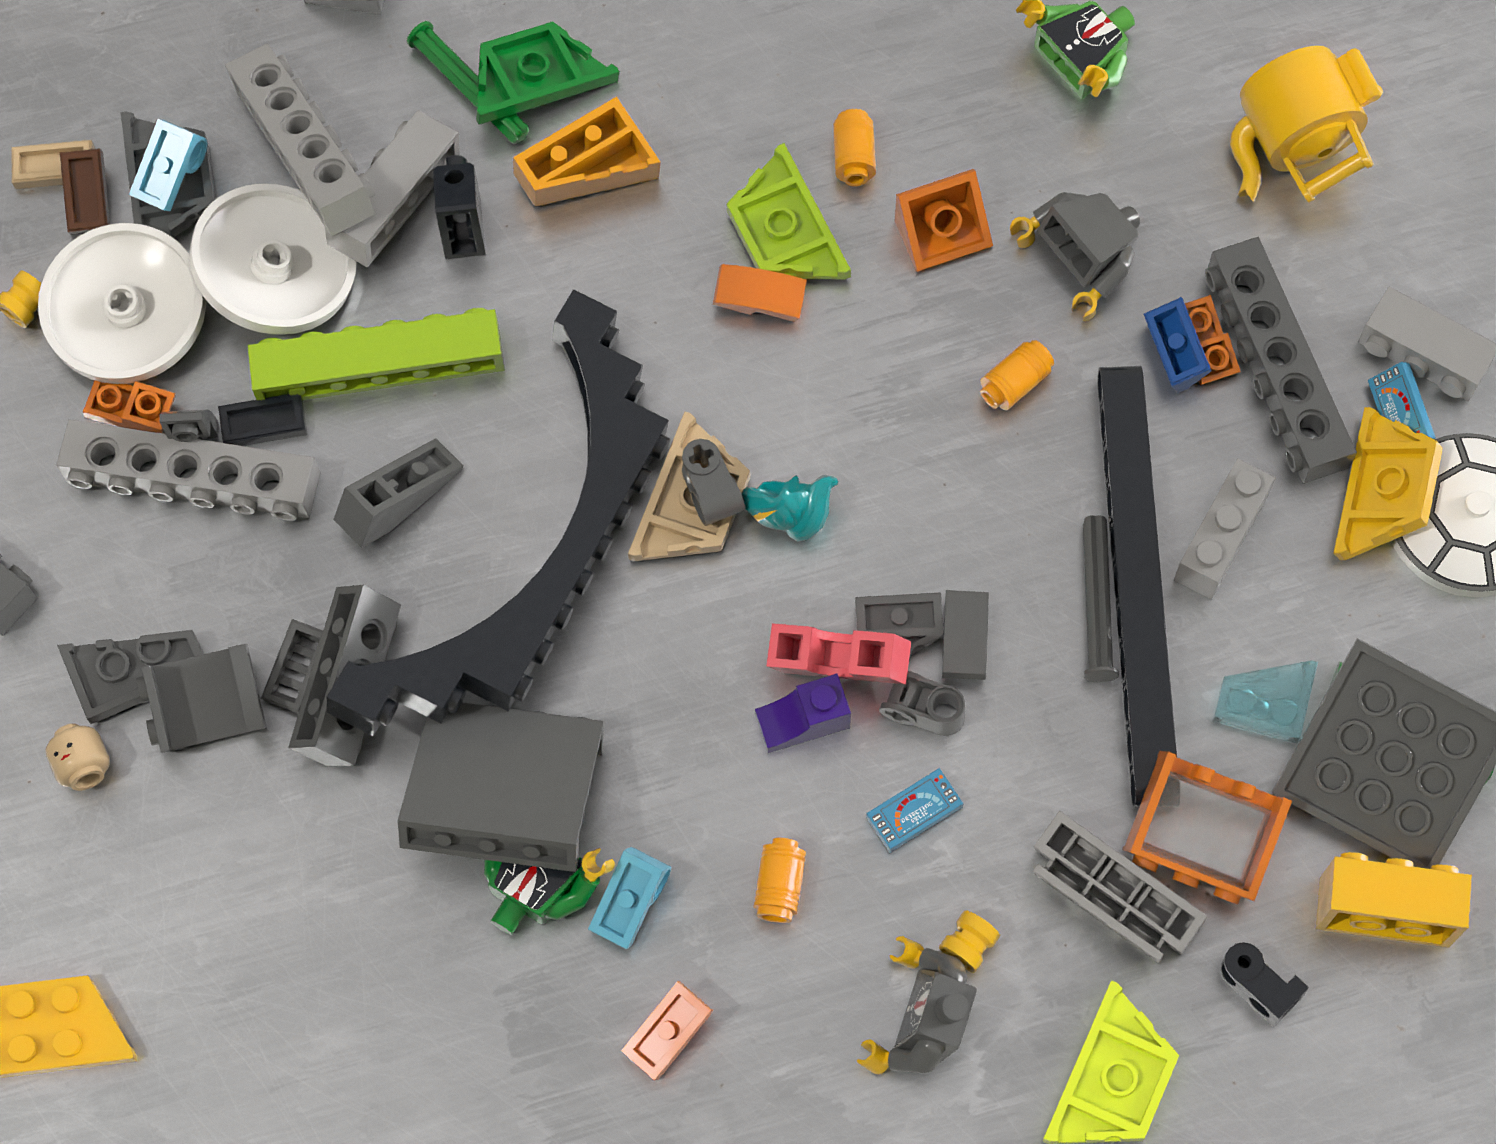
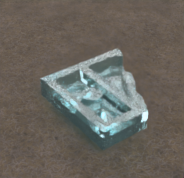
[1213,660,1318,744]

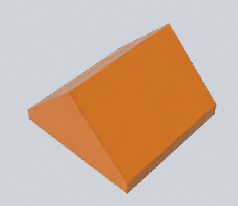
[895,169,993,272]

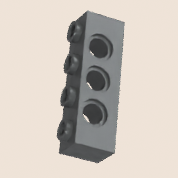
[288,585,401,766]

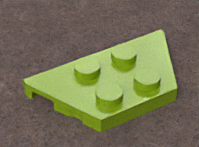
[726,143,851,280]

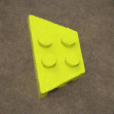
[1042,980,1179,1144]

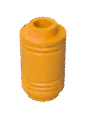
[833,109,876,186]
[980,340,1054,410]
[753,838,806,923]

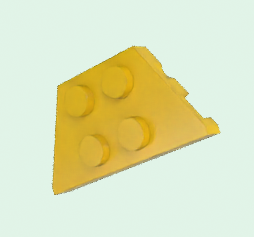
[1333,407,1443,560]
[0,975,137,1078]

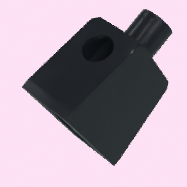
[433,155,486,259]

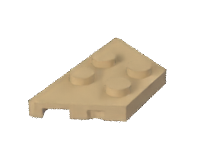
[628,411,750,561]

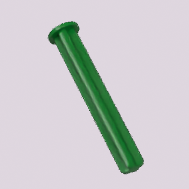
[407,21,529,144]

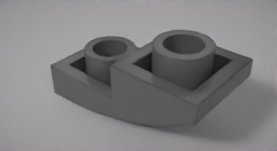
[159,409,219,442]
[942,590,989,680]

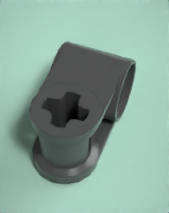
[682,439,745,526]
[879,671,965,736]

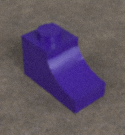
[755,673,851,753]

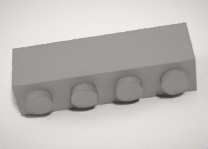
[325,110,460,267]

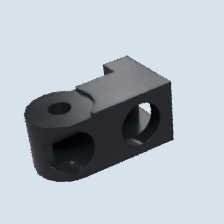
[1221,942,1309,1028]

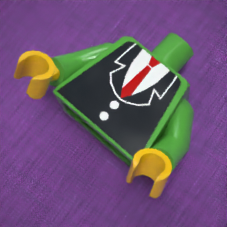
[1015,0,1135,99]

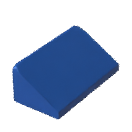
[1143,297,1212,394]

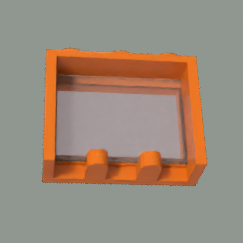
[1122,751,1292,905]

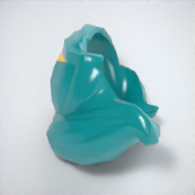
[741,475,838,542]

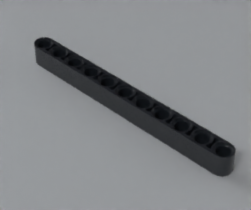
[1097,366,1180,808]

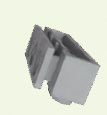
[1033,810,1208,963]

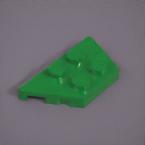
[476,22,620,125]

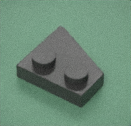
[855,592,944,681]

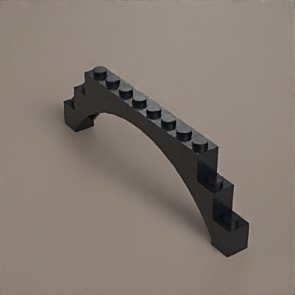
[327,289,671,736]

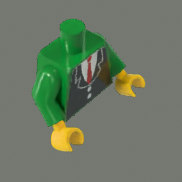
[484,848,615,935]

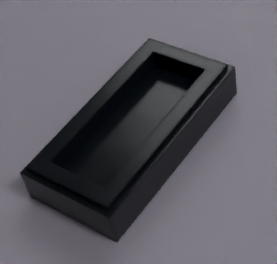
[218,394,308,446]

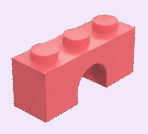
[766,623,911,685]

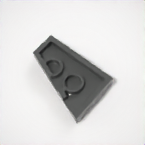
[57,630,203,724]

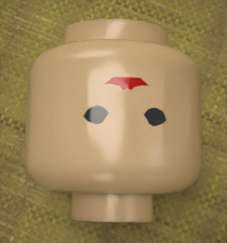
[46,723,110,791]

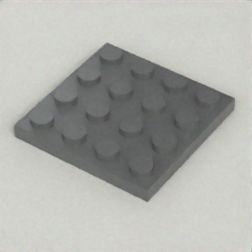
[1272,638,1496,869]

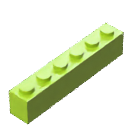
[248,308,505,400]

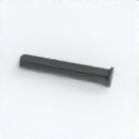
[1083,515,1119,682]

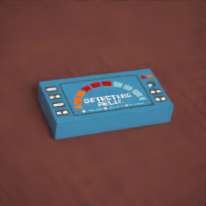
[1368,362,1436,439]
[866,768,964,853]

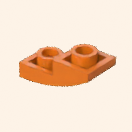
[712,264,807,322]
[1185,295,1241,385]
[83,381,176,433]

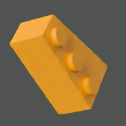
[513,96,661,207]

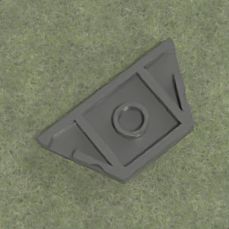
[120,111,215,238]

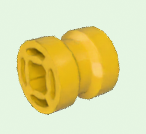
[0,270,42,328]
[939,910,1000,973]

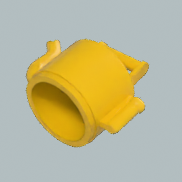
[1230,46,1383,203]

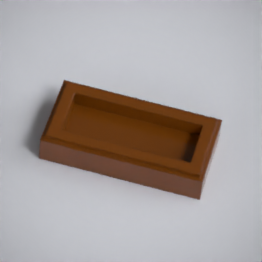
[60,148,110,235]

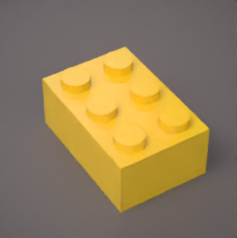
[1315,852,1472,948]

